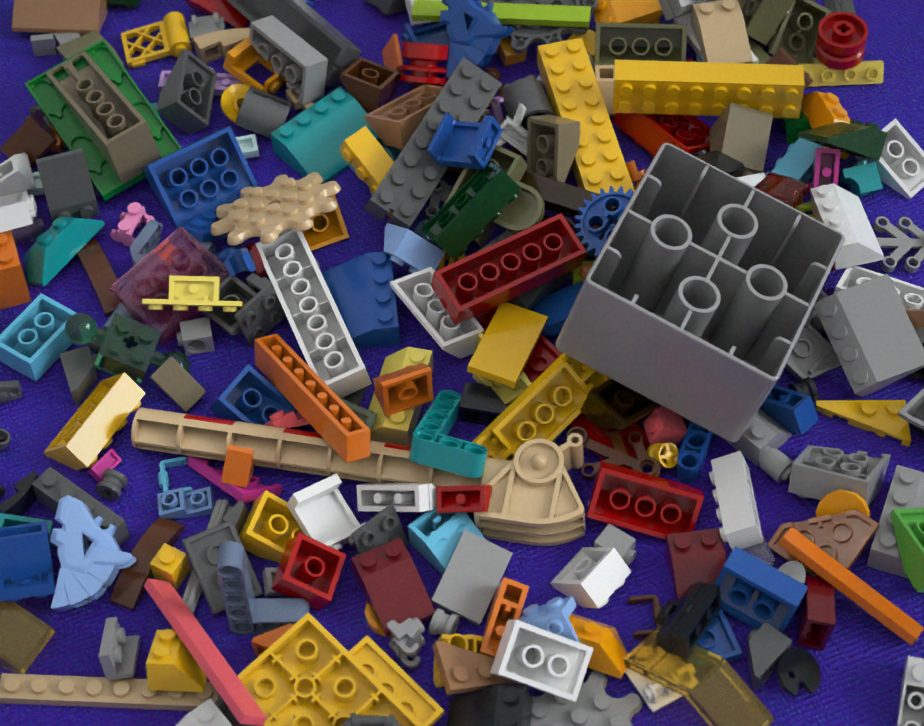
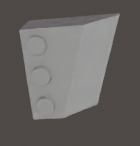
[788,445,891,506]

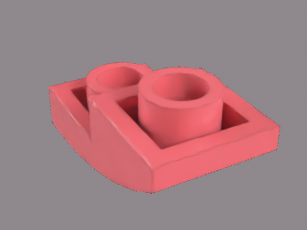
[263,410,310,429]

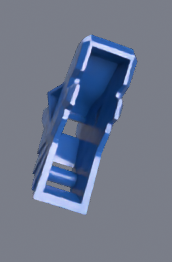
[440,0,514,78]

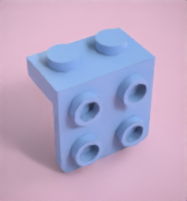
[519,596,580,643]

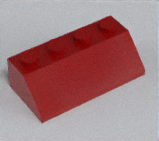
[587,461,704,540]

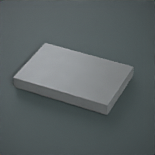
[431,530,513,626]

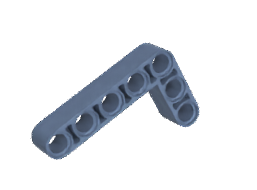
[217,541,310,635]

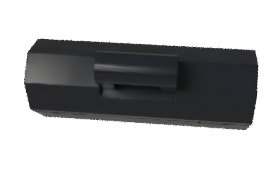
[655,582,721,658]

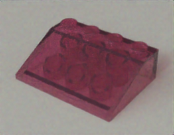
[109,226,229,346]

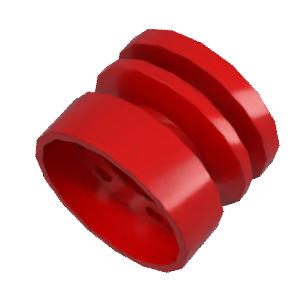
[399,41,449,86]

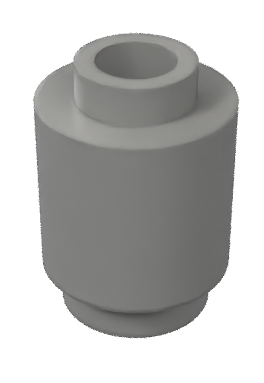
[756,446,793,483]

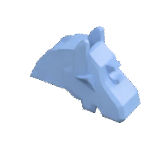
[50,495,137,612]

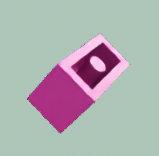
[811,148,841,188]

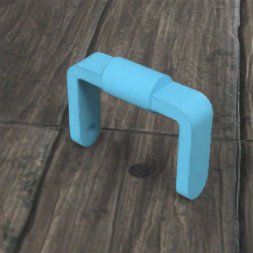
[158,456,193,493]

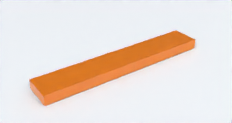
[778,527,924,646]

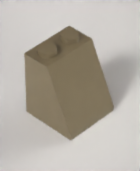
[710,102,773,177]

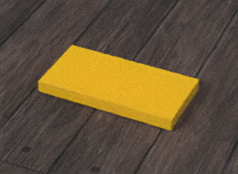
[467,302,548,388]

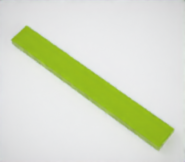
[411,0,591,28]

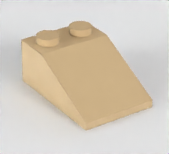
[691,0,753,64]

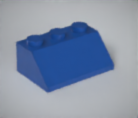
[714,546,808,633]

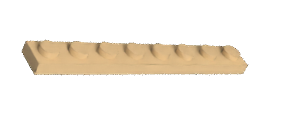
[0,673,220,711]

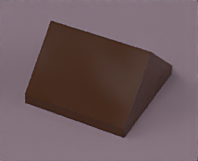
[0,111,57,168]

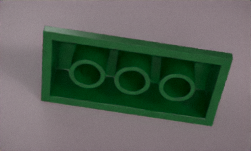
[421,161,521,259]

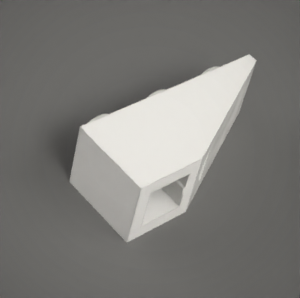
[896,656,924,726]

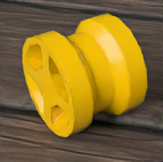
[646,442,679,468]

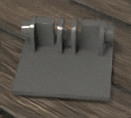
[351,503,409,557]

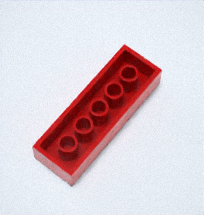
[431,213,587,326]

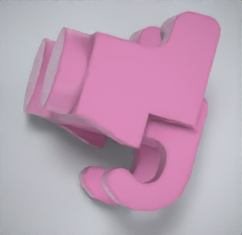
[110,202,155,247]

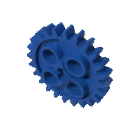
[574,186,633,259]

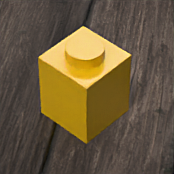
[150,543,191,590]

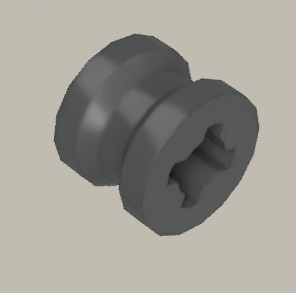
[96,469,128,501]

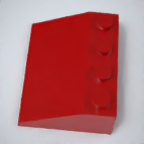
[612,113,710,158]

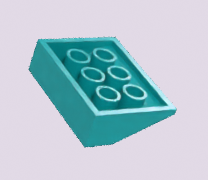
[271,87,376,184]

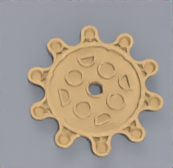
[211,172,341,246]

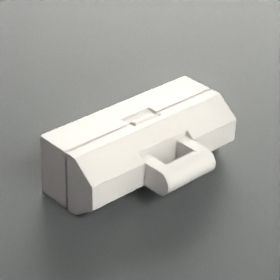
[356,483,437,512]

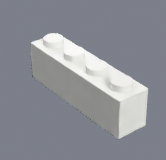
[709,450,764,551]

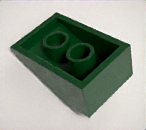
[797,119,888,160]

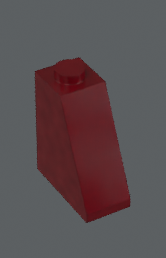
[796,576,836,651]

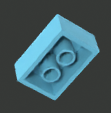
[0,293,84,381]

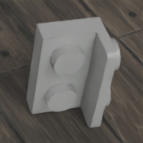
[98,617,141,680]

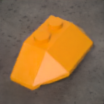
[801,91,850,159]
[568,613,631,679]

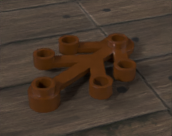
[567,426,660,481]

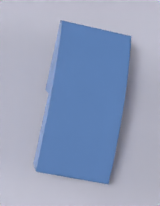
[157,486,215,519]

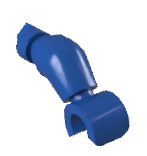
[201,246,256,277]

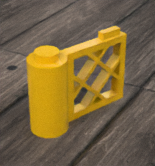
[121,12,192,69]

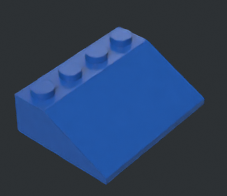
[141,126,258,230]
[321,251,400,349]

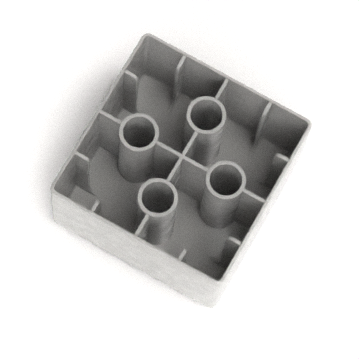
[556,143,845,442]

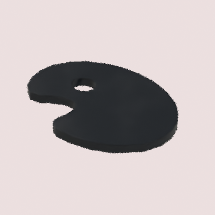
[777,648,821,696]

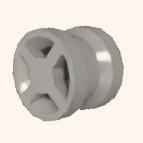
[429,608,460,636]

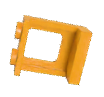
[223,37,288,94]

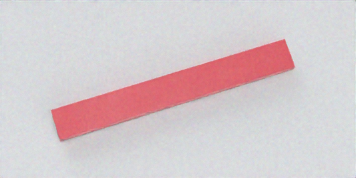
[144,578,267,726]

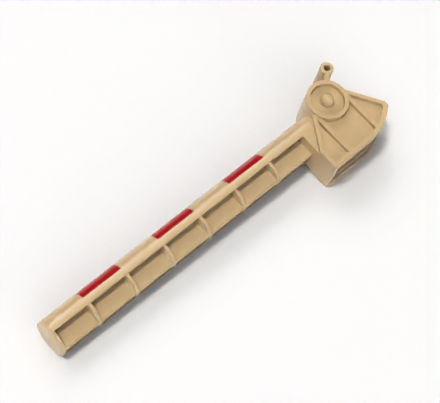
[131,407,586,546]

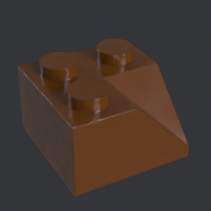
[340,57,400,112]

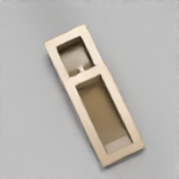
[193,28,250,64]

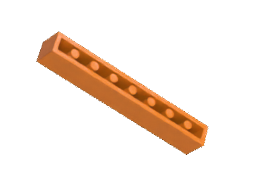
[254,333,370,463]

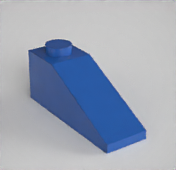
[760,384,819,435]

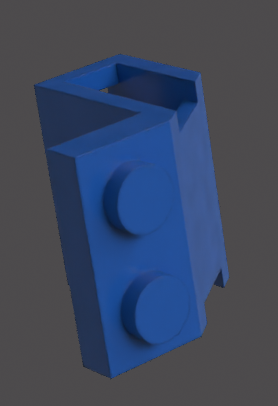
[0,521,55,602]

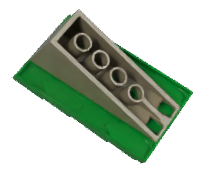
[24,39,181,201]

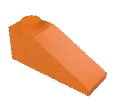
[479,577,529,658]

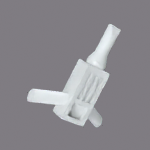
[496,103,528,156]

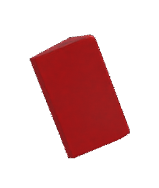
[436,485,492,513]

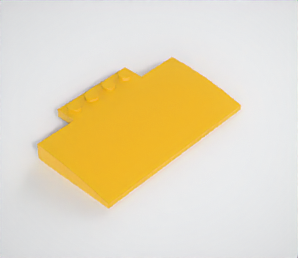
[237,612,444,726]

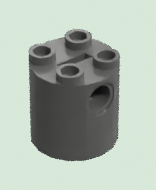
[501,75,556,131]

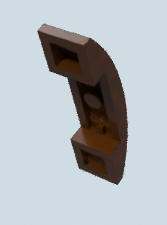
[76,239,125,316]
[110,518,185,611]

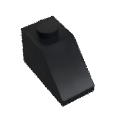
[459,382,507,426]

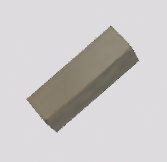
[150,357,206,413]

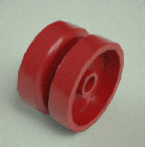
[815,12,869,70]

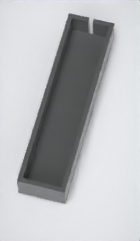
[227,0,362,88]
[363,57,502,229]

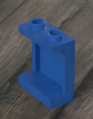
[402,23,451,63]
[427,113,503,170]

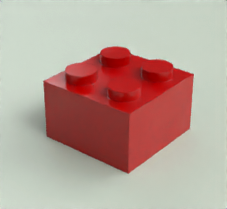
[271,532,346,611]

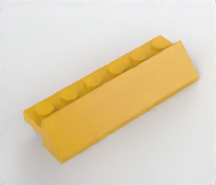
[472,353,611,460]

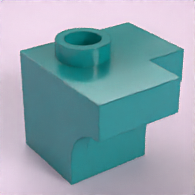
[838,160,883,197]

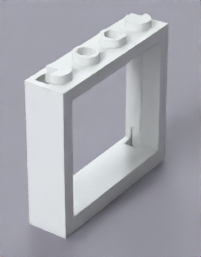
[0,190,37,233]

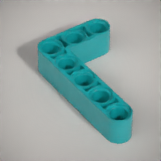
[409,390,488,478]

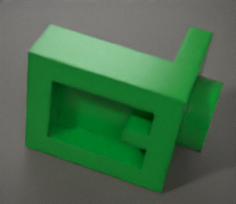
[779,111,809,144]

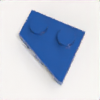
[181,212,227,243]

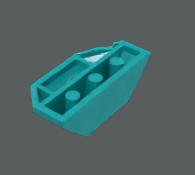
[24,216,105,287]

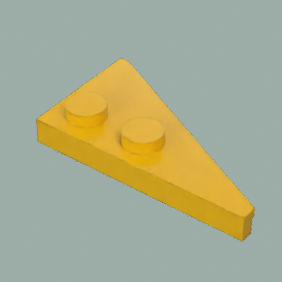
[815,400,911,446]

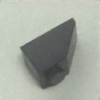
[60,345,100,406]
[747,622,792,691]

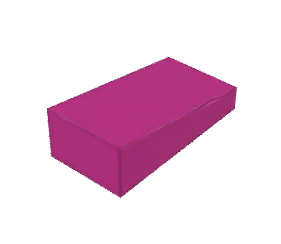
[88,448,122,483]

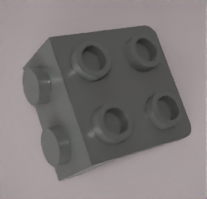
[235,273,286,346]

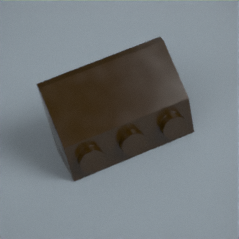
[581,379,662,429]

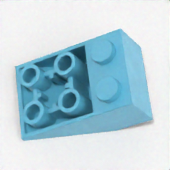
[408,505,486,575]

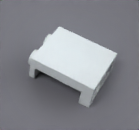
[286,473,366,551]

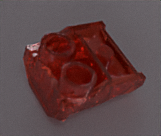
[755,172,812,208]

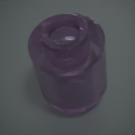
[11,217,46,245]

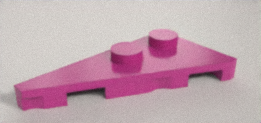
[187,456,282,504]

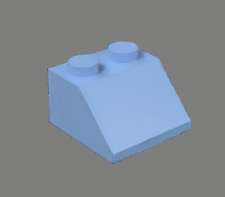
[384,223,445,274]

